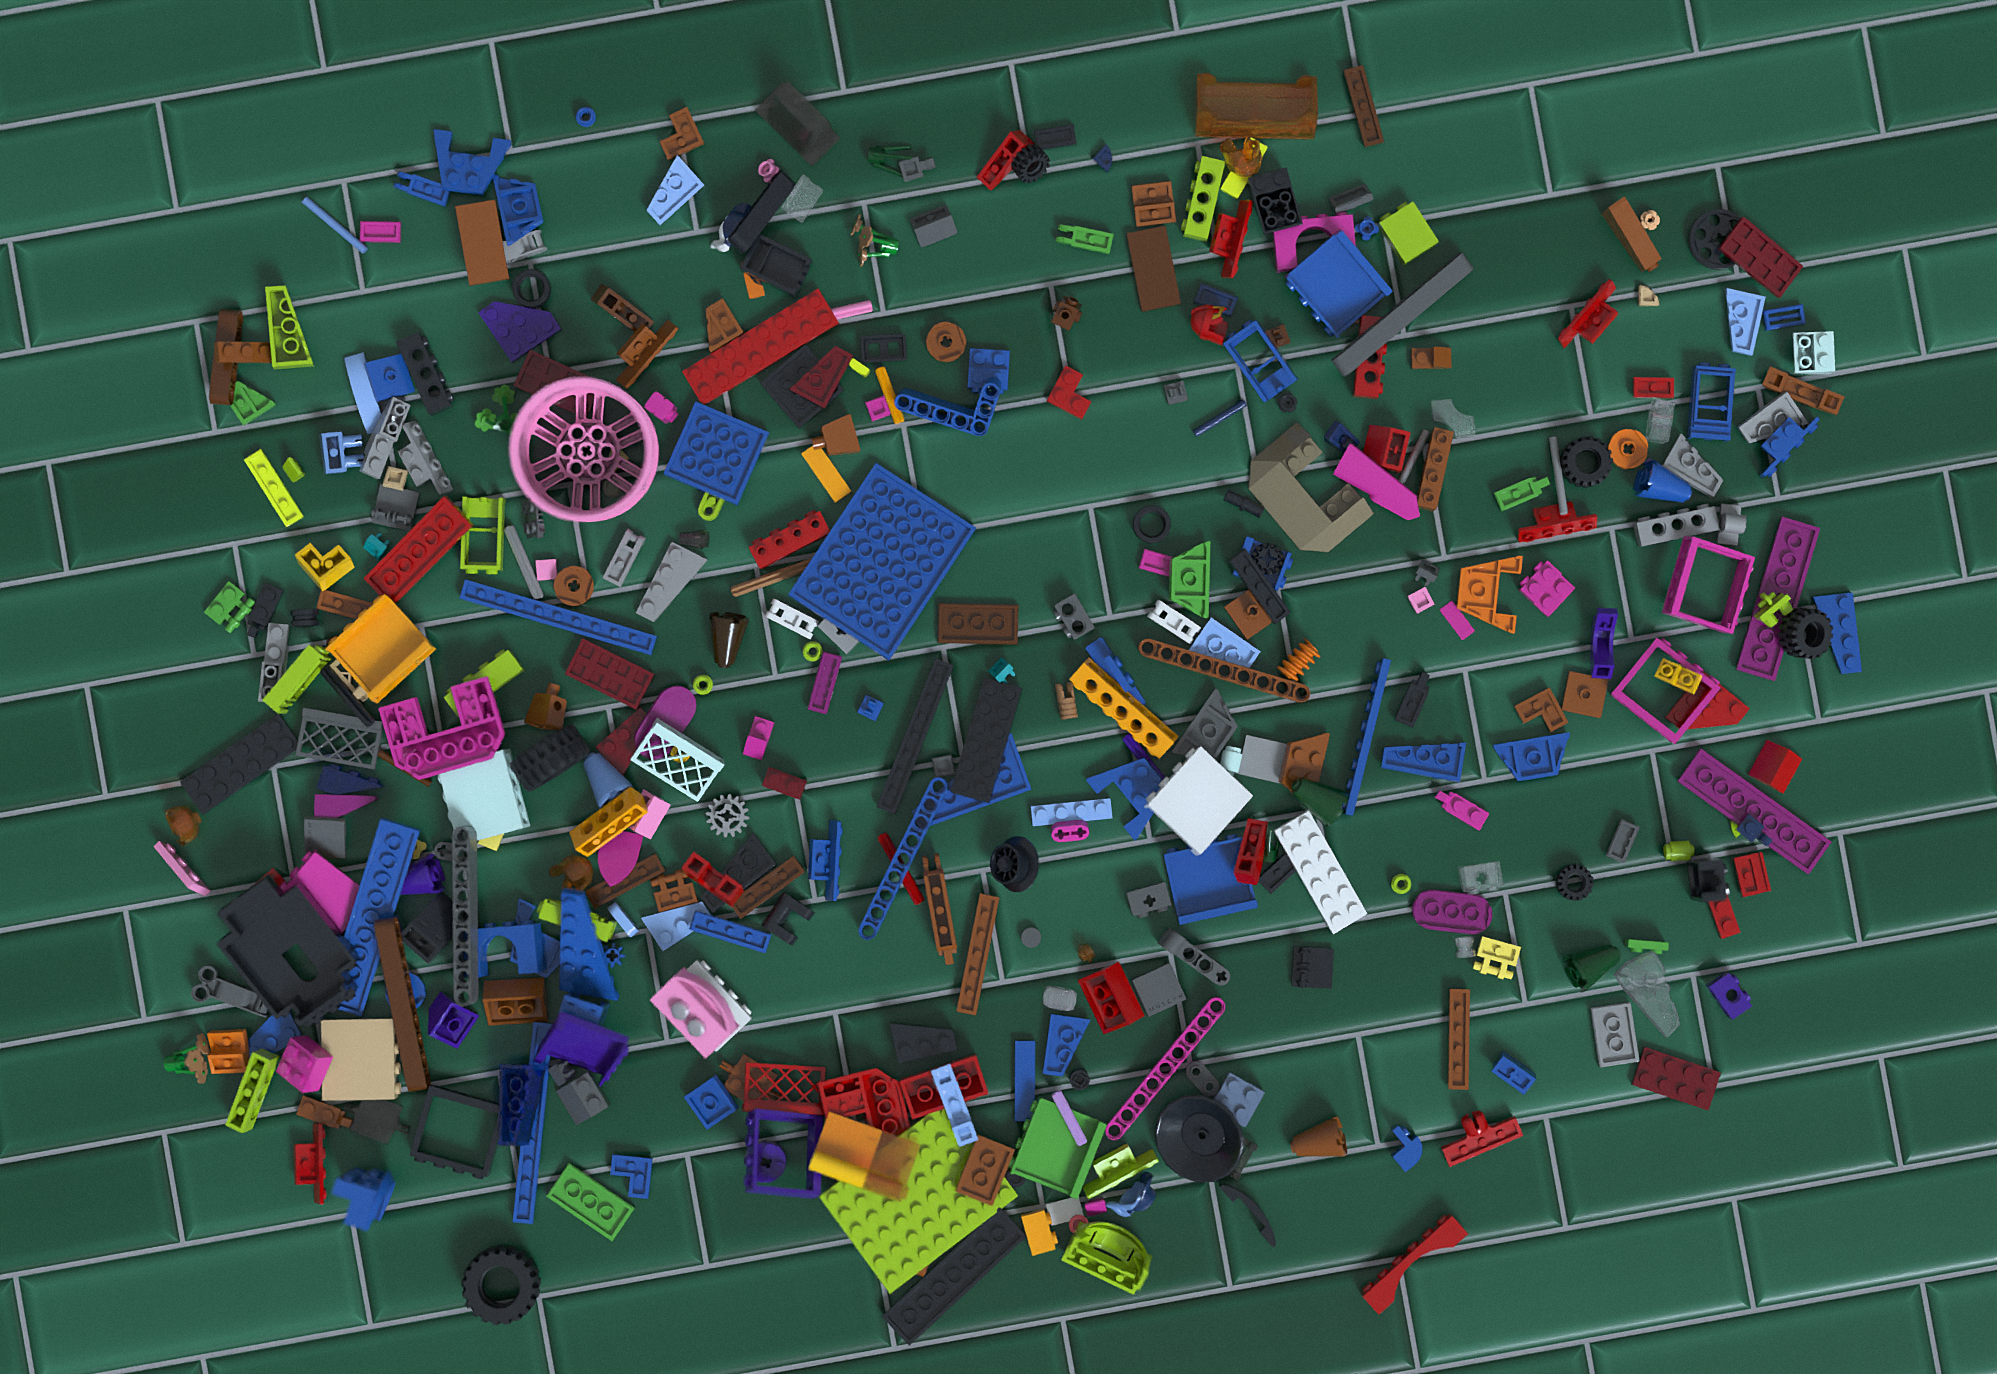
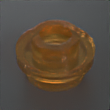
[1077,943,1095,963]

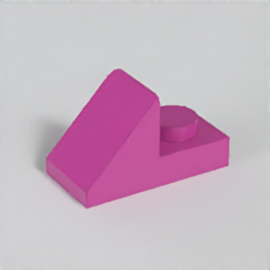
[743,716,774,760]

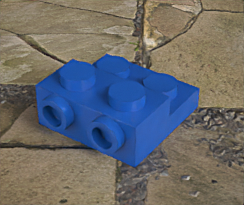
[968,348,1010,394]

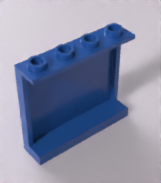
[1285,229,1393,338]
[1163,834,1258,925]

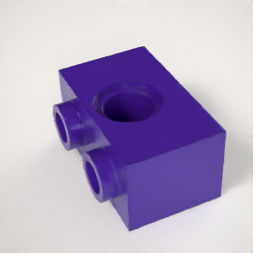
[1706,972,1752,1020]

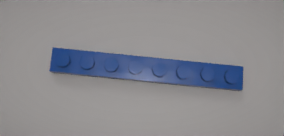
[1341,658,1391,816]

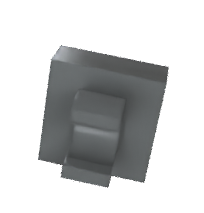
[1164,381,1188,406]
[1415,559,1440,586]
[548,1060,576,1086]

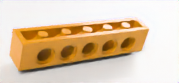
[1069,657,1179,759]

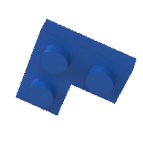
[610,1154,653,1199]

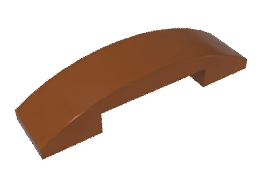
[1762,367,1845,415]

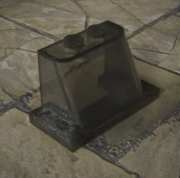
[755,81,840,167]

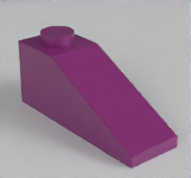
[314,794,378,818]

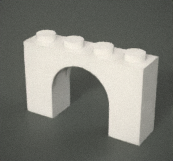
[687,960,753,1052]

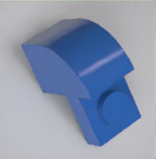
[1391,1124,1422,1172]

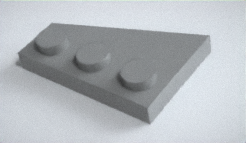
[1737,391,1809,444]
[1662,433,1723,498]

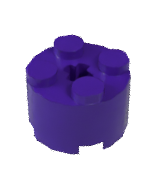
[757,1140,788,1183]

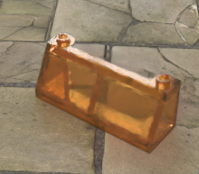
[1195,73,1318,139]

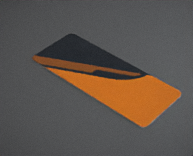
[741,261,765,299]

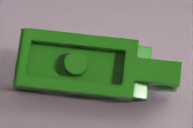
[1493,477,1550,511]

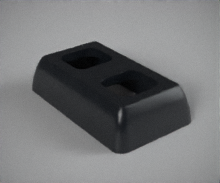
[861,334,907,363]

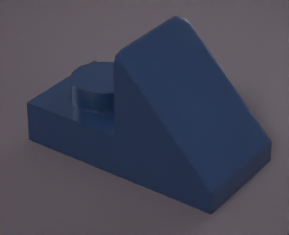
[1324,420,1360,455]

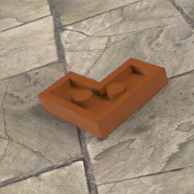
[659,107,704,161]
[1514,687,1569,732]

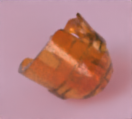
[1220,137,1262,177]
[549,855,594,891]

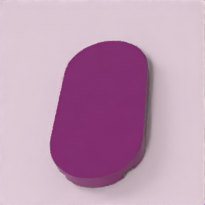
[634,685,696,759]
[1412,889,1492,934]

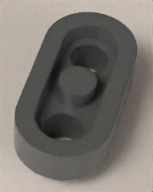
[1186,1061,1219,1096]

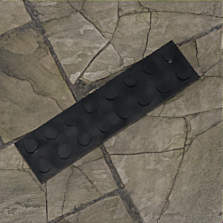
[882,1207,1027,1346]

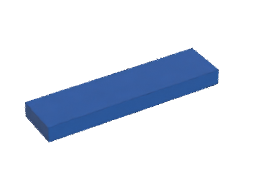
[689,910,772,953]
[1015,1040,1035,1121]

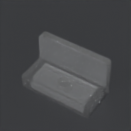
[781,175,823,223]

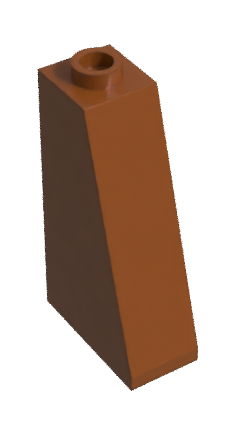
[1601,196,1662,272]

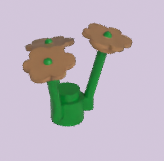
[850,214,898,267]
[164,1033,210,1084]

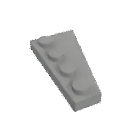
[636,542,708,622]

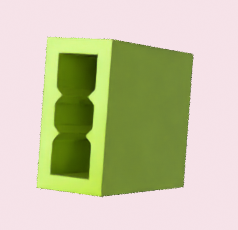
[1377,202,1439,265]

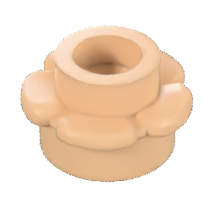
[1640,210,1660,230]

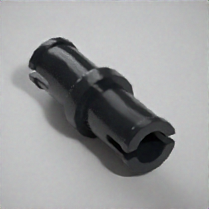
[1223,489,1265,518]

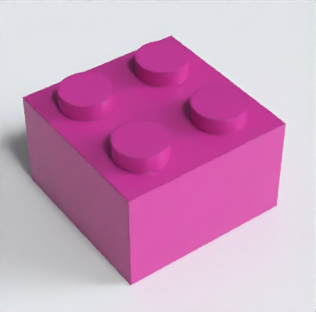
[276,1035,334,1093]

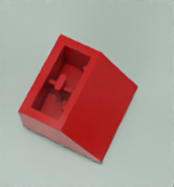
[1363,425,1411,473]

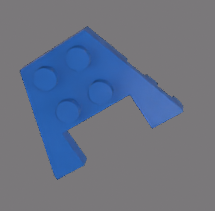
[434,129,512,196]
[1086,757,1163,840]
[510,898,560,978]

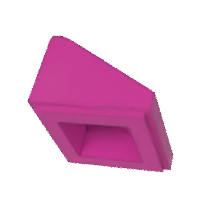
[1085,1197,1107,1216]

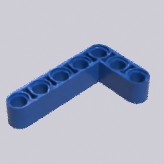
[894,377,1002,436]

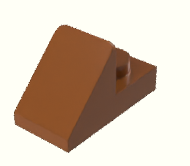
[1411,346,1452,369]

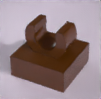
[1266,324,1291,348]

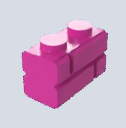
[645,392,678,424]

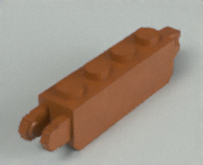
[922,853,957,965]

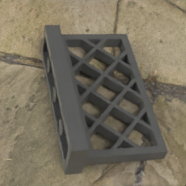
[295,708,384,770]

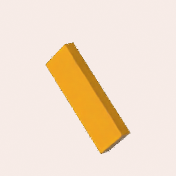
[801,446,852,503]

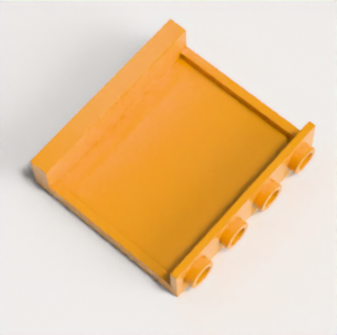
[325,594,436,703]

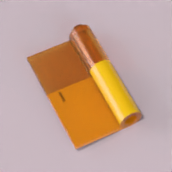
[809,1112,920,1202]

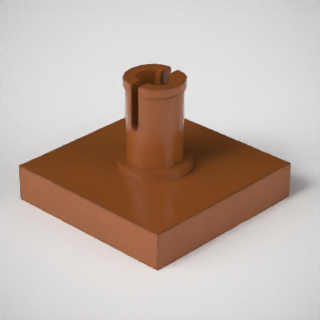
[1224,590,1272,640]

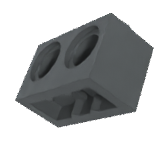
[1052,593,1095,640]

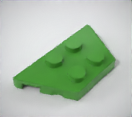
[1169,541,1210,618]

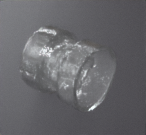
[1454,936,1476,958]

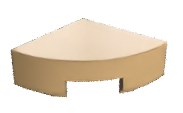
[1638,285,1659,306]

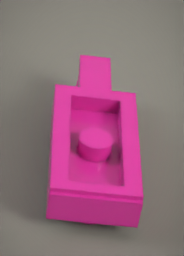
[1435,790,1489,831]

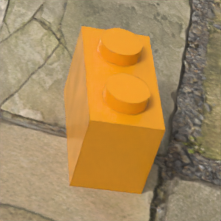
[1021,1208,1058,1256]

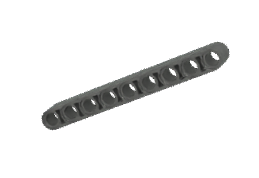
[1331,252,1474,376]
[452,826,478,1006]

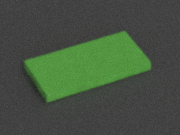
[546,1162,635,1241]

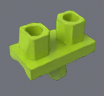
[1754,592,1793,628]

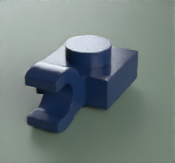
[1735,814,1773,846]

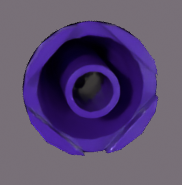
[400,854,445,895]

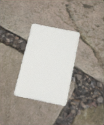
[1046,1196,1084,1226]

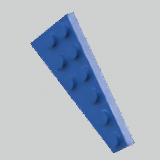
[559,888,619,1001]

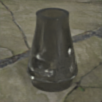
[679,529,709,549]

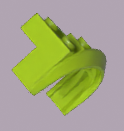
[1061,1221,1152,1295]

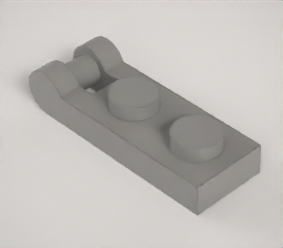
[603,529,646,587]

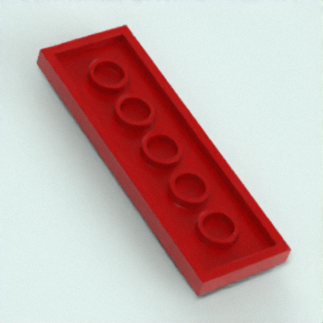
[364,496,474,603]

